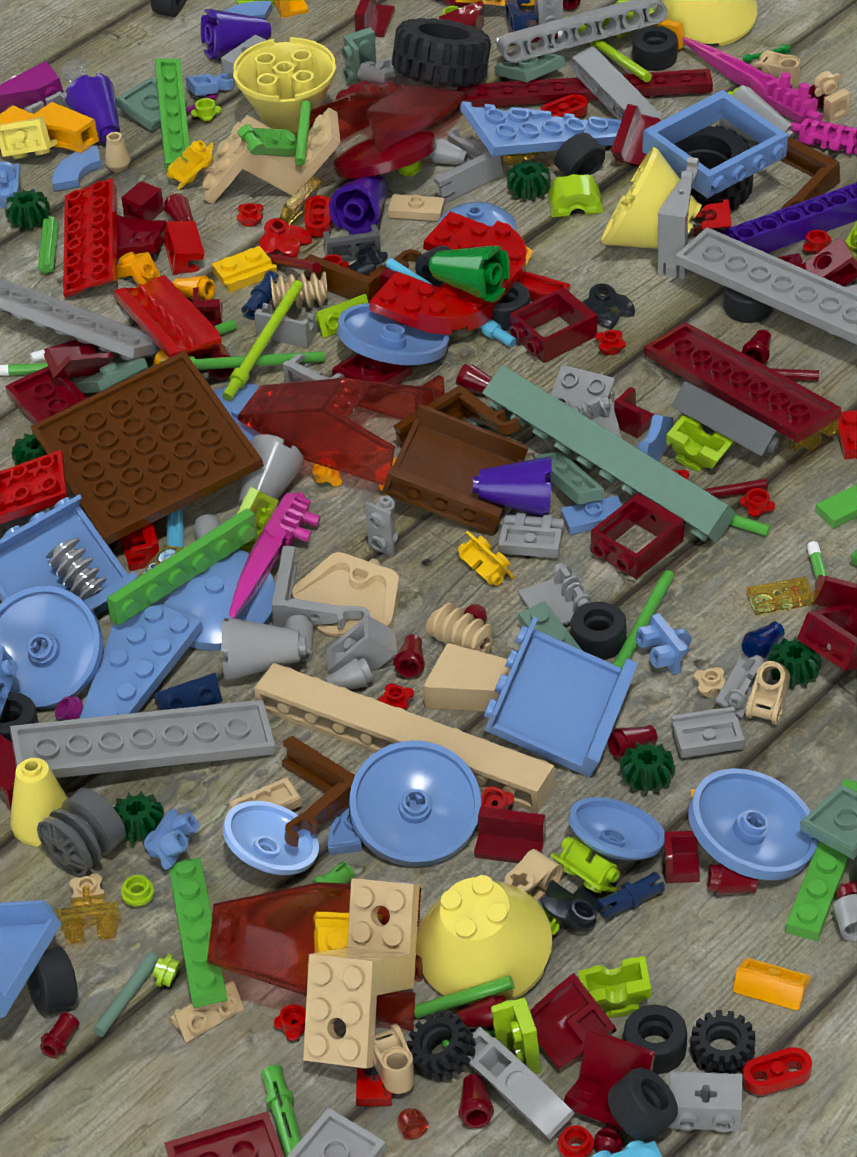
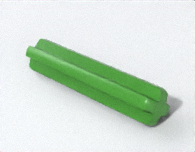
[38,216,58,275]

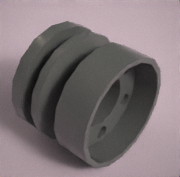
[37,787,126,877]

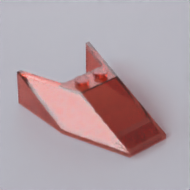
[299,82,468,151]
[237,378,434,485]
[207,882,421,1031]

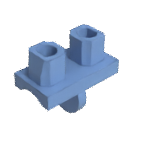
[0,161,21,208]
[635,614,691,674]
[144,809,200,870]

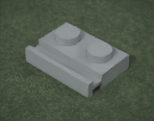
[671,706,745,758]

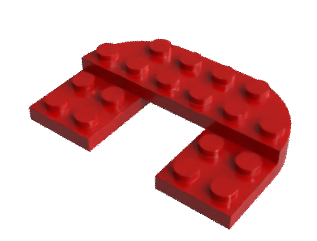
[369,211,527,335]

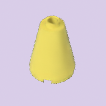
[10,758,67,847]

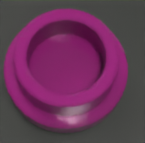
[55,696,83,721]

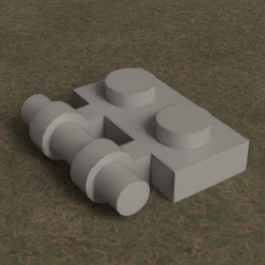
[498,512,565,558]

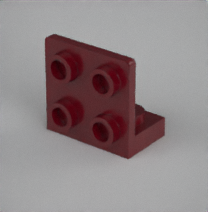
[564,1028,655,1131]

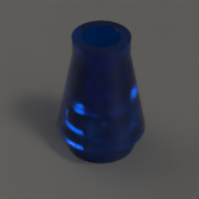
[741,621,785,659]

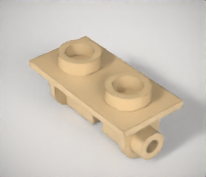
[169,980,244,1043]

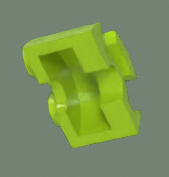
[548,174,604,217]
[666,414,734,471]
[578,956,651,1018]

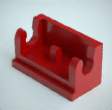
[694,199,732,237]
[164,221,205,275]
[121,523,160,572]

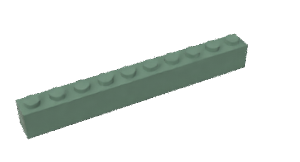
[482,365,737,543]

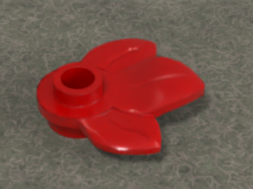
[259,218,312,258]

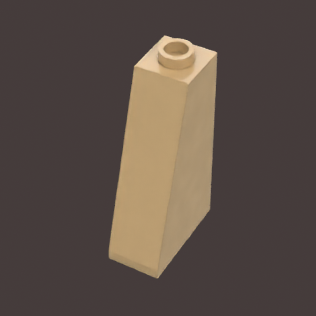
[423,643,510,712]

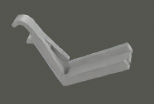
[434,127,503,203]
[658,157,699,279]
[272,546,370,629]

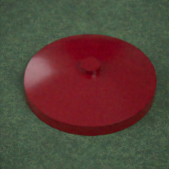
[333,130,437,178]

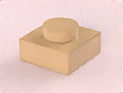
[823,88,851,123]

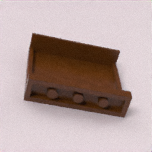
[382,404,529,536]

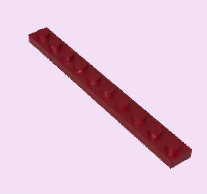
[457,68,713,109]

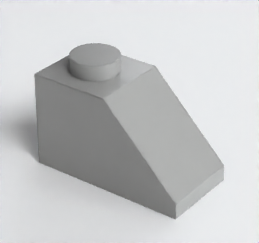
[327,615,397,673]

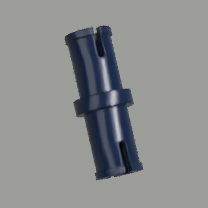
[241,271,279,320]
[596,872,665,920]

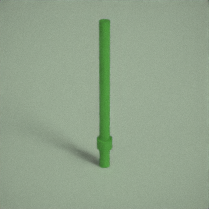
[159,351,325,370]
[613,570,674,668]

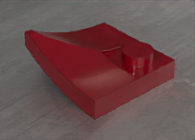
[117,215,166,259]
[530,973,617,1072]

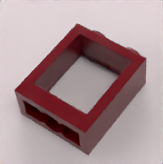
[509,287,598,363]
[591,493,684,580]
[797,603,857,671]

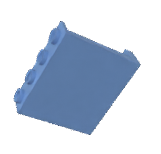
[0,494,138,615]
[483,617,638,778]
[0,900,62,1018]

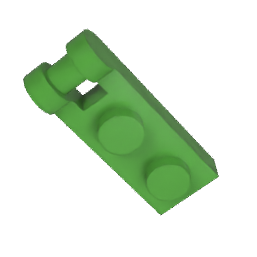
[238,124,297,156]

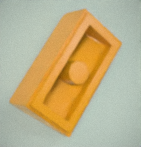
[733,957,812,1010]

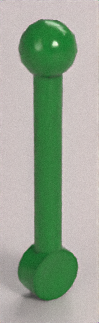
[743,44,791,63]

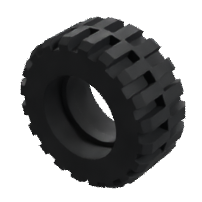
[391,18,491,87]
[674,125,753,212]

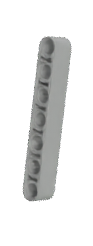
[497,0,668,63]

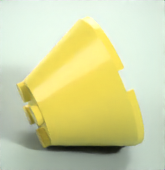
[661,0,758,47]
[233,37,336,136]
[601,147,702,249]
[416,875,552,1005]

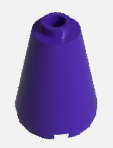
[200,9,271,59]
[65,73,120,144]
[328,175,387,235]
[473,457,552,516]

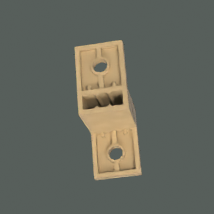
[202,108,341,204]
[303,877,420,1069]

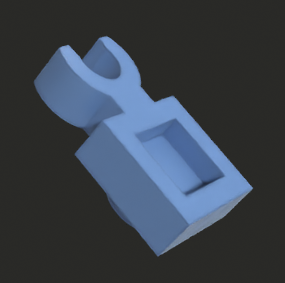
[186,73,233,97]

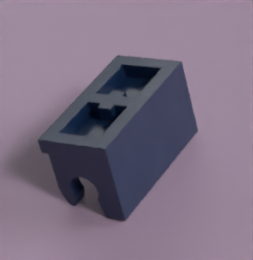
[505,0,538,32]

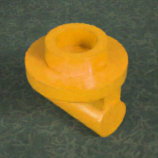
[312,455,342,487]

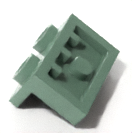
[342,27,377,85]

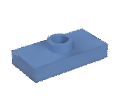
[561,496,622,535]

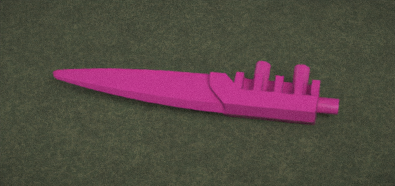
[683,37,823,124]
[791,118,857,155]
[229,492,321,618]

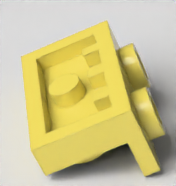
[0,117,58,159]

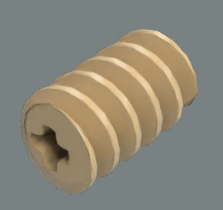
[271,272,328,309]
[425,602,493,654]

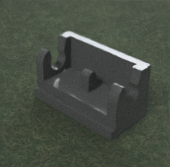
[323,224,381,262]

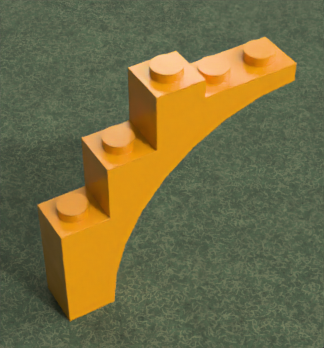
[0,102,99,153]

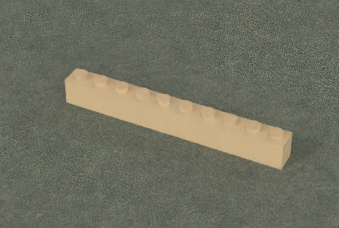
[254,663,555,813]

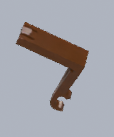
[780,136,840,209]
[304,249,422,303]
[393,385,521,448]
[282,736,355,847]

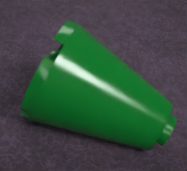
[429,245,510,302]

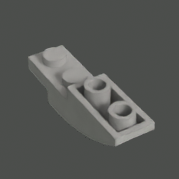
[468,1027,575,1140]

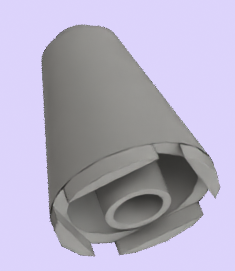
[719,85,794,143]
[238,434,304,507]
[221,618,307,680]

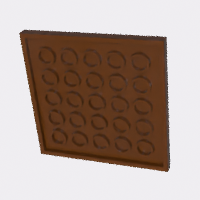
[30,351,264,545]

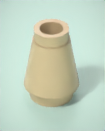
[105,132,131,172]

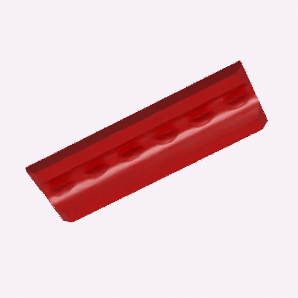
[63,178,117,298]
[113,275,222,358]
[0,450,67,524]

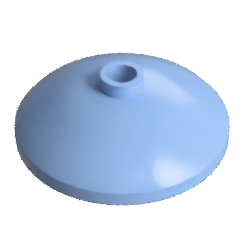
[222,801,319,876]

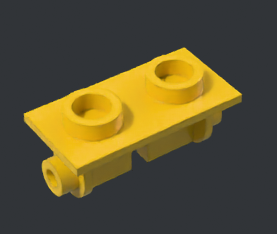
[166,140,214,190]
[457,531,515,586]

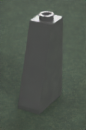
[671,381,781,458]

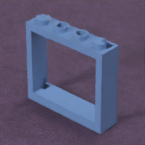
[642,90,788,198]

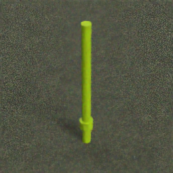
[564,16,652,82]
[222,280,303,402]

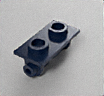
[154,672,223,710]

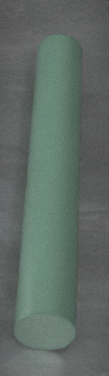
[92,953,159,1037]

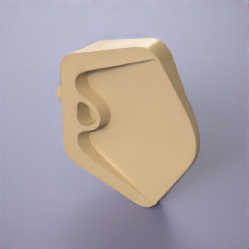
[292,552,399,637]

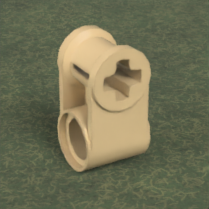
[752,50,800,89]
[746,661,790,725]
[504,849,563,902]
[373,1023,415,1094]

